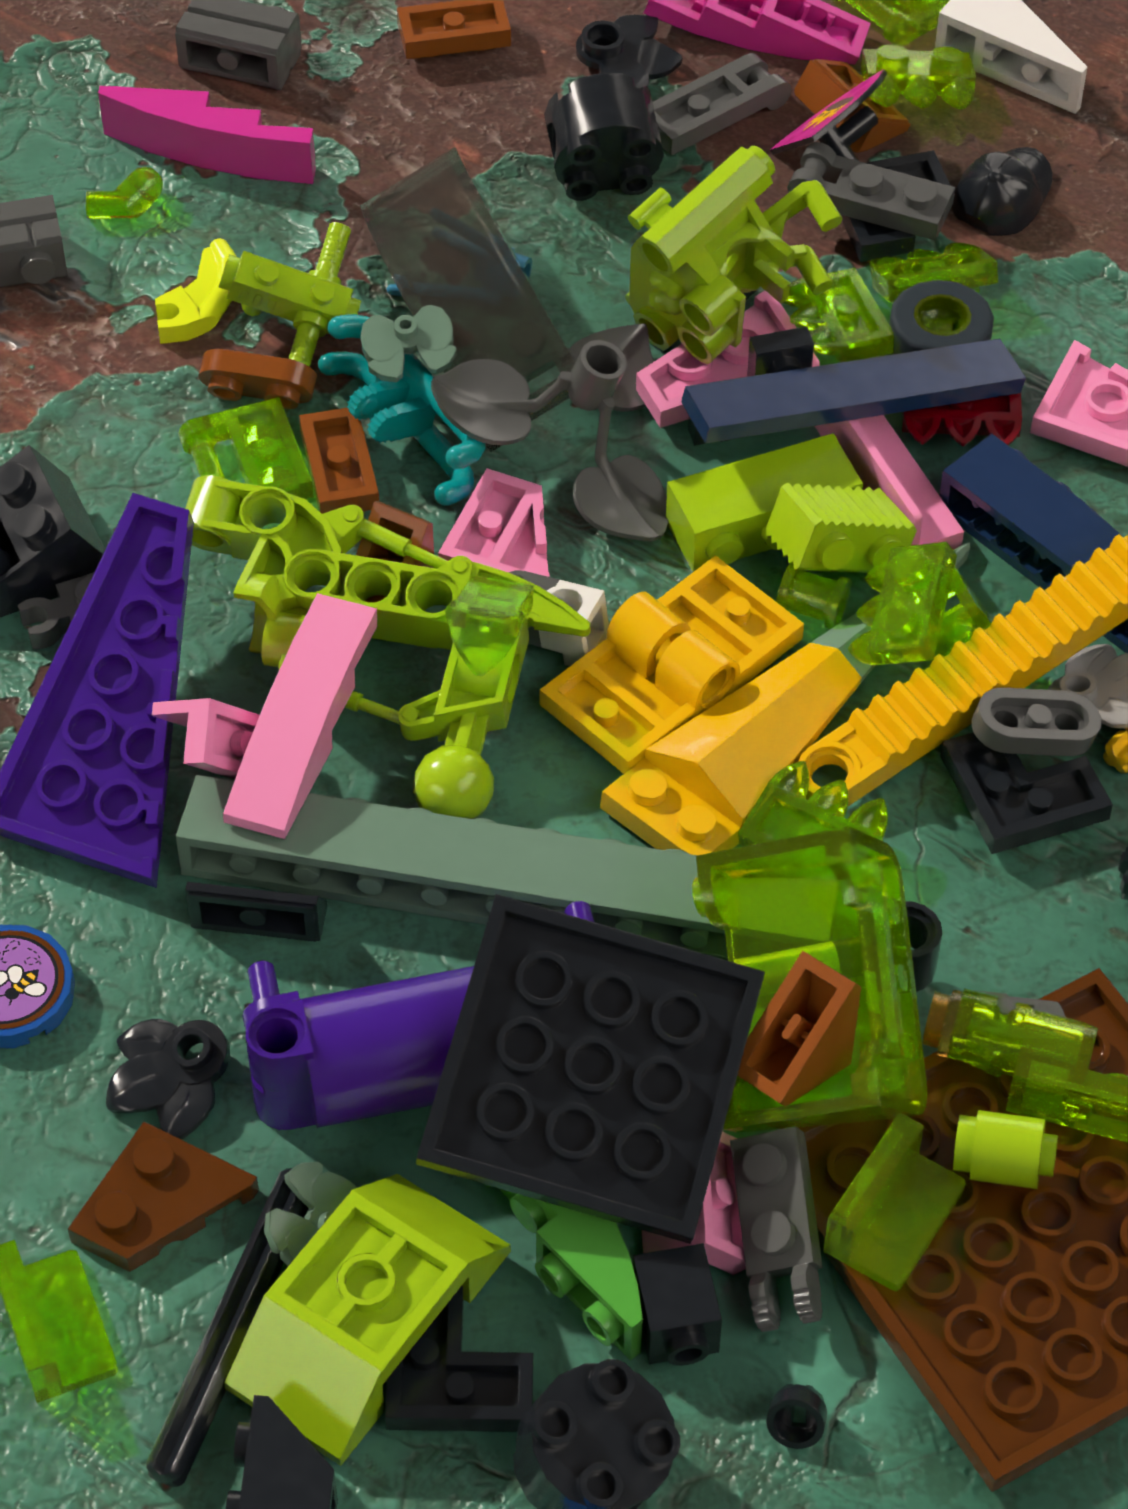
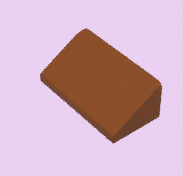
[794,59,911,153]

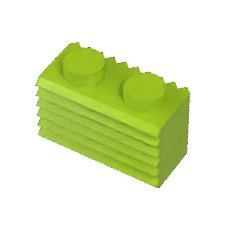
[766,482,917,574]

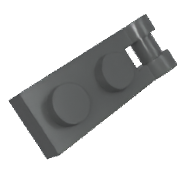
[653,53,792,156]
[787,142,955,241]

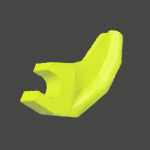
[155,238,237,344]

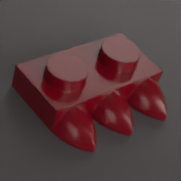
[902,393,1022,447]

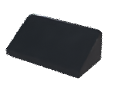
[185,882,327,942]

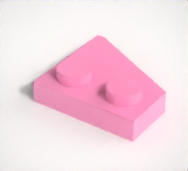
[438,468,550,577]

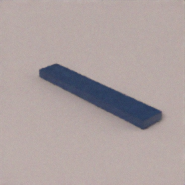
[681,338,1026,443]

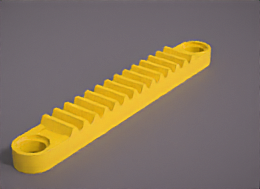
[797,534,1128,812]

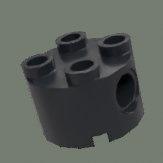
[544,73,664,201]
[513,1359,681,1509]

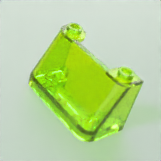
[692,826,927,1133]

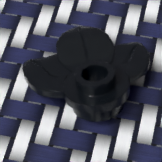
[576,14,682,90]
[106,1019,230,1140]

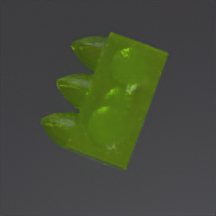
[861,45,976,110]
[870,243,999,304]
[783,267,894,363]
[848,542,957,665]
[738,761,888,899]

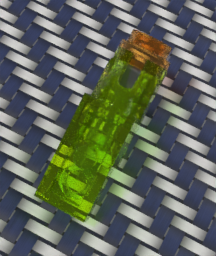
[922,988,1128,1143]

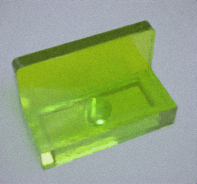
[823,1112,966,1291]
[0,1240,118,1403]

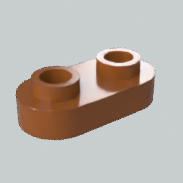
[198,349,317,409]

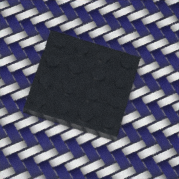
[416,894,765,1244]

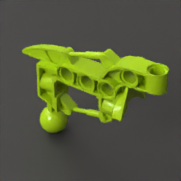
[185,475,591,819]

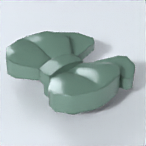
[360,305,457,382]
[264,1162,357,1266]

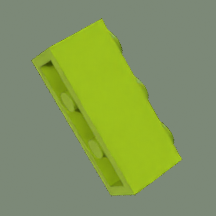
[666,433,863,572]

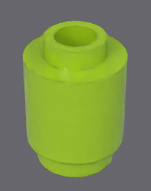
[953,1110,1058,1189]

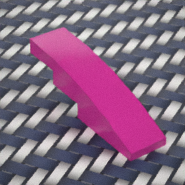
[643,0,871,65]
[98,86,316,184]

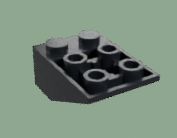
[0,445,105,617]

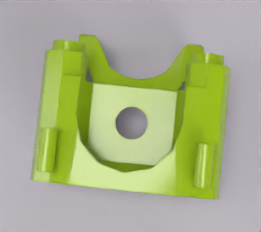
[625,146,843,364]

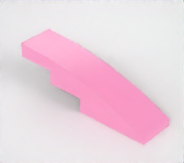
[223,593,377,839]

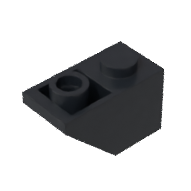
[226,1395,338,1509]

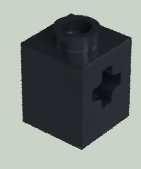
[633,1243,722,1366]

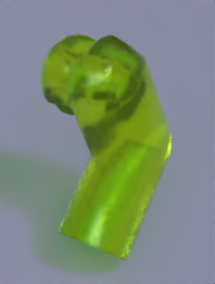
[86,167,163,219]

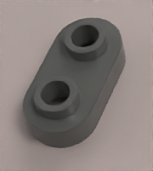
[972,688,1102,756]

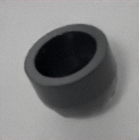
[766,1384,827,1449]

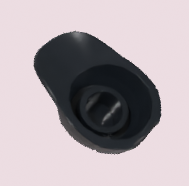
[952,147,1052,236]

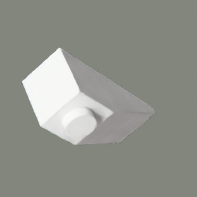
[934,0,1087,114]

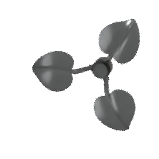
[431,324,668,542]

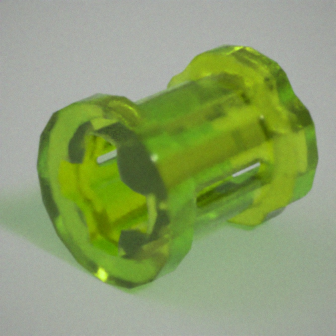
[776,563,852,630]

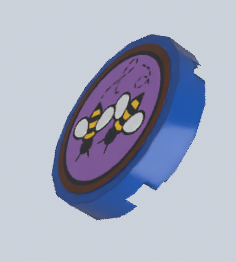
[0,925,75,1048]

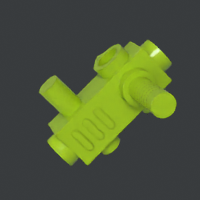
[218,222,361,367]

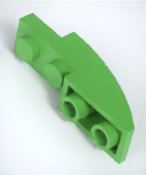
[483,1184,643,1361]

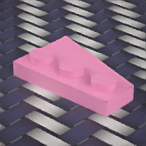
[636,290,820,428]

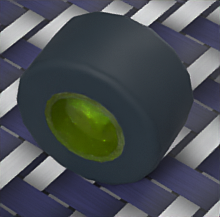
[886,280,994,355]

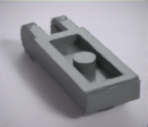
[730,1126,823,1332]

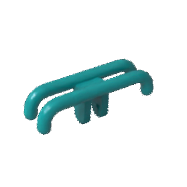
[318,314,486,506]

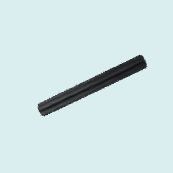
[146,1168,308,1487]

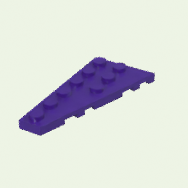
[0,493,194,888]

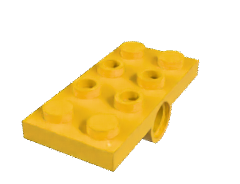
[540,555,804,774]

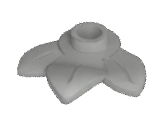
[1047,644,1128,728]

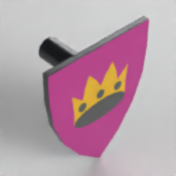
[770,69,887,161]

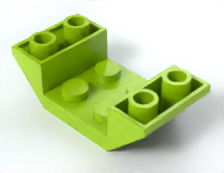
[224,1174,511,1466]

